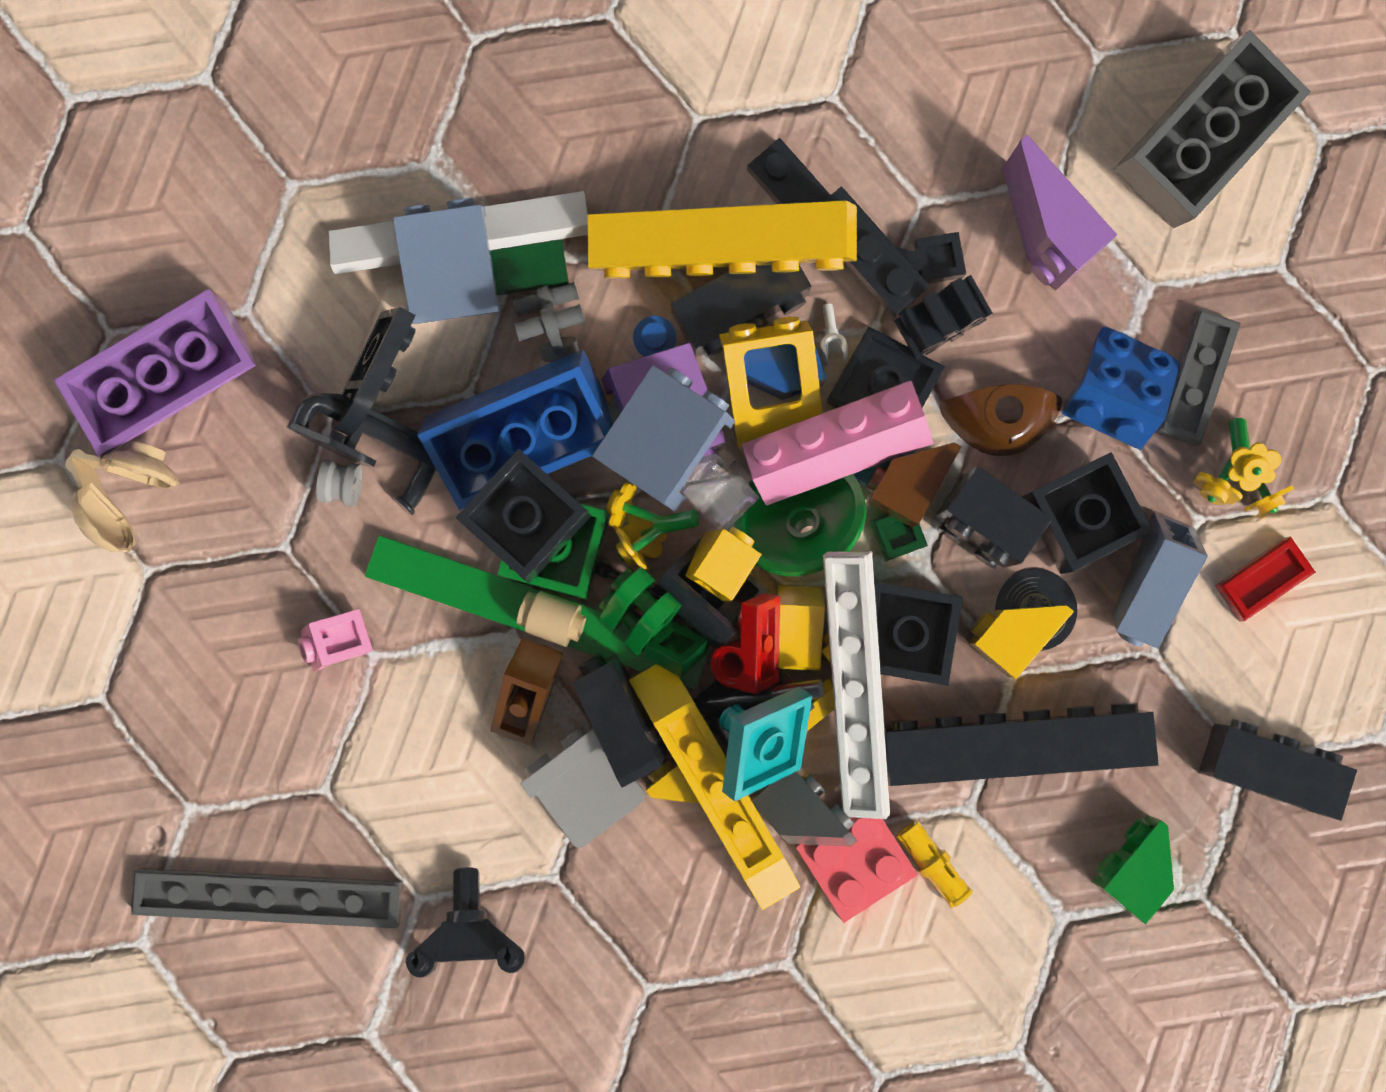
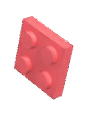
[795,817,918,923]

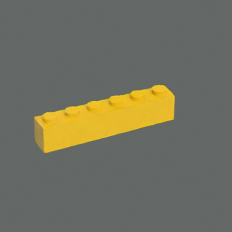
[587,201,857,279]

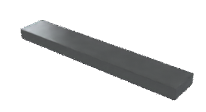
[131,868,403,928]

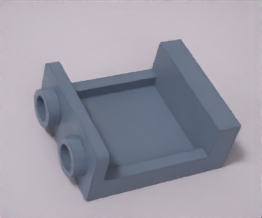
[393,198,502,324]
[592,366,735,512]

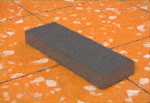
[1155,309,1241,446]

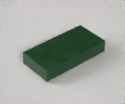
[490,239,569,295]

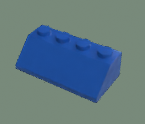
[417,349,613,510]

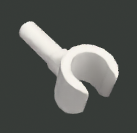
[820,304,848,367]

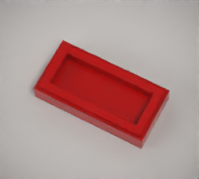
[1215,536,1316,622]

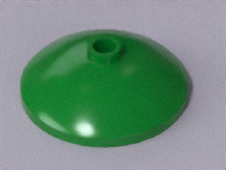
[735,474,866,576]

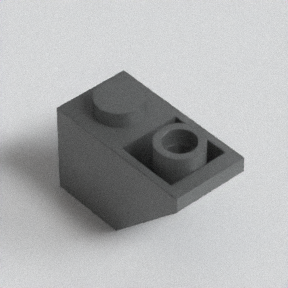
[752,771,858,847]

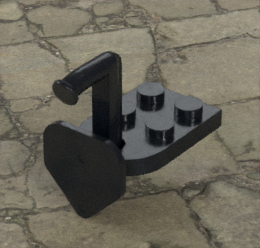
[286,307,436,515]

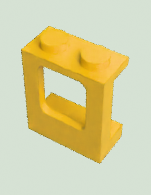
[719,316,823,447]

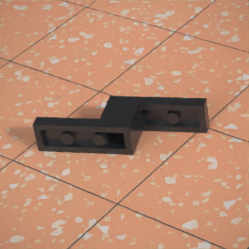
[747,138,930,318]

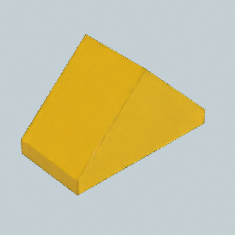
[777,585,825,671]

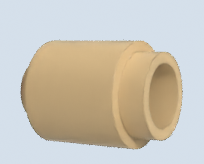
[517,591,586,647]

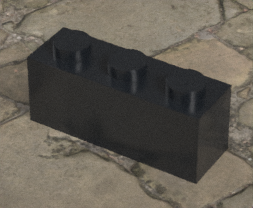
[671,264,812,357]
[1198,719,1357,821]

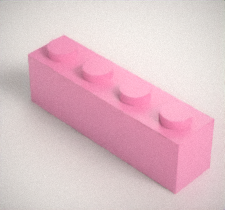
[742,381,934,506]

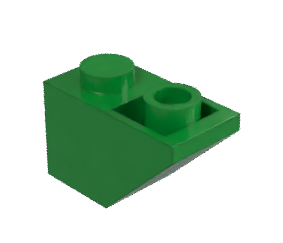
[1093,815,1174,925]

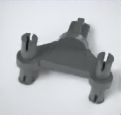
[512,282,585,363]

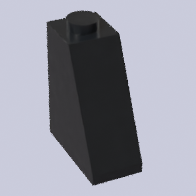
[572,653,667,788]

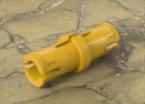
[896,819,973,908]

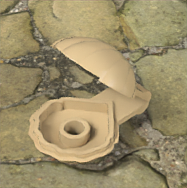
[65,442,180,552]

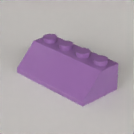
[54,289,256,457]

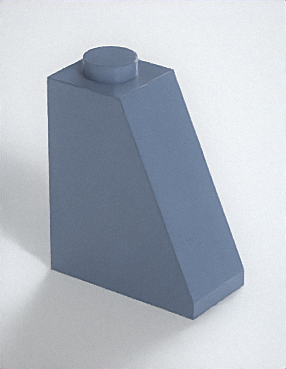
[1112,511,1208,649]

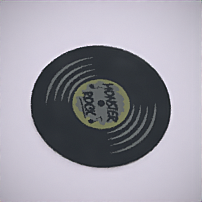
[995,569,1077,651]

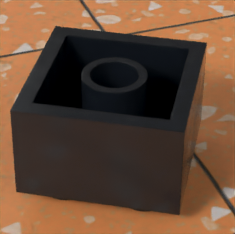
[456,449,591,583]
[1021,452,1153,574]
[933,466,1053,569]
[874,582,963,686]

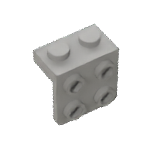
[520,726,645,848]

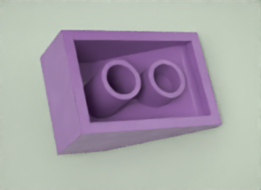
[1002,135,1117,290]

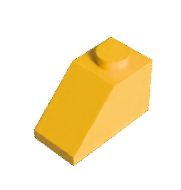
[968,605,1074,679]

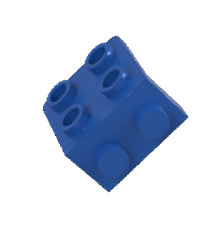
[1062,327,1179,451]

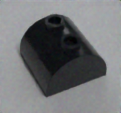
[651,535,769,649]

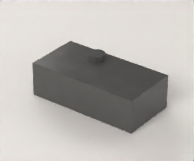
[1114,30,1311,228]

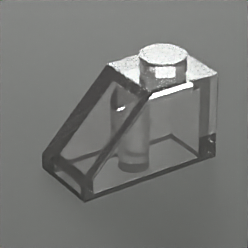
[680,454,759,530]

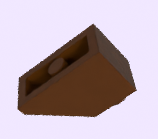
[865,442,962,528]
[490,638,563,746]

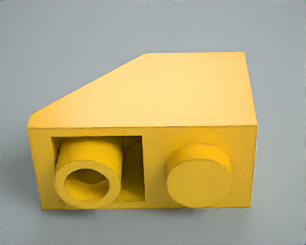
[685,527,762,601]

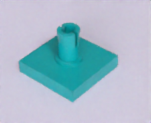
[719,687,812,802]

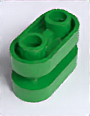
[599,567,682,656]

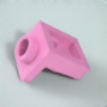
[298,609,373,672]

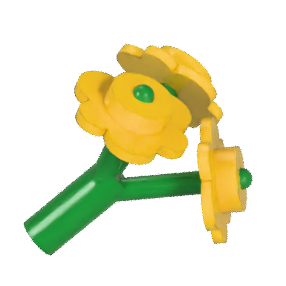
[1193,418,1294,515]
[606,482,700,571]

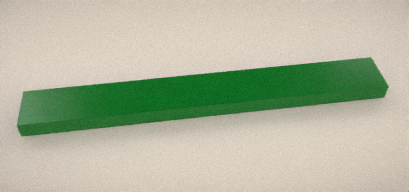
[364,536,710,690]

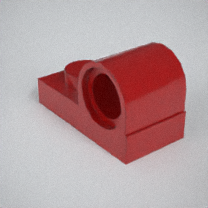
[711,593,781,694]

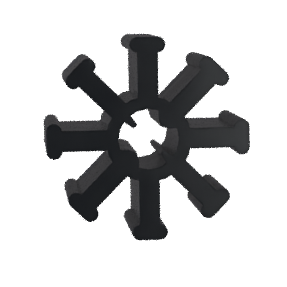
[894,275,993,359]

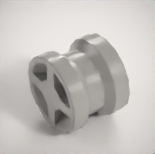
[316,459,363,507]

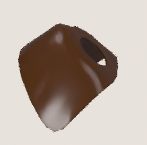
[940,384,1062,456]

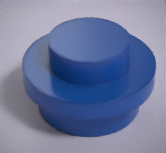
[633,316,676,357]

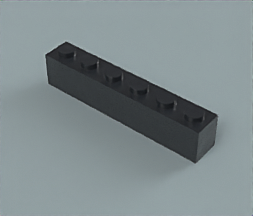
[884,702,1159,786]

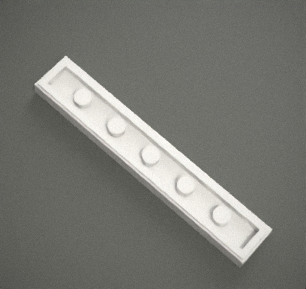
[329,191,588,275]
[823,551,890,819]

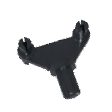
[405,867,526,978]

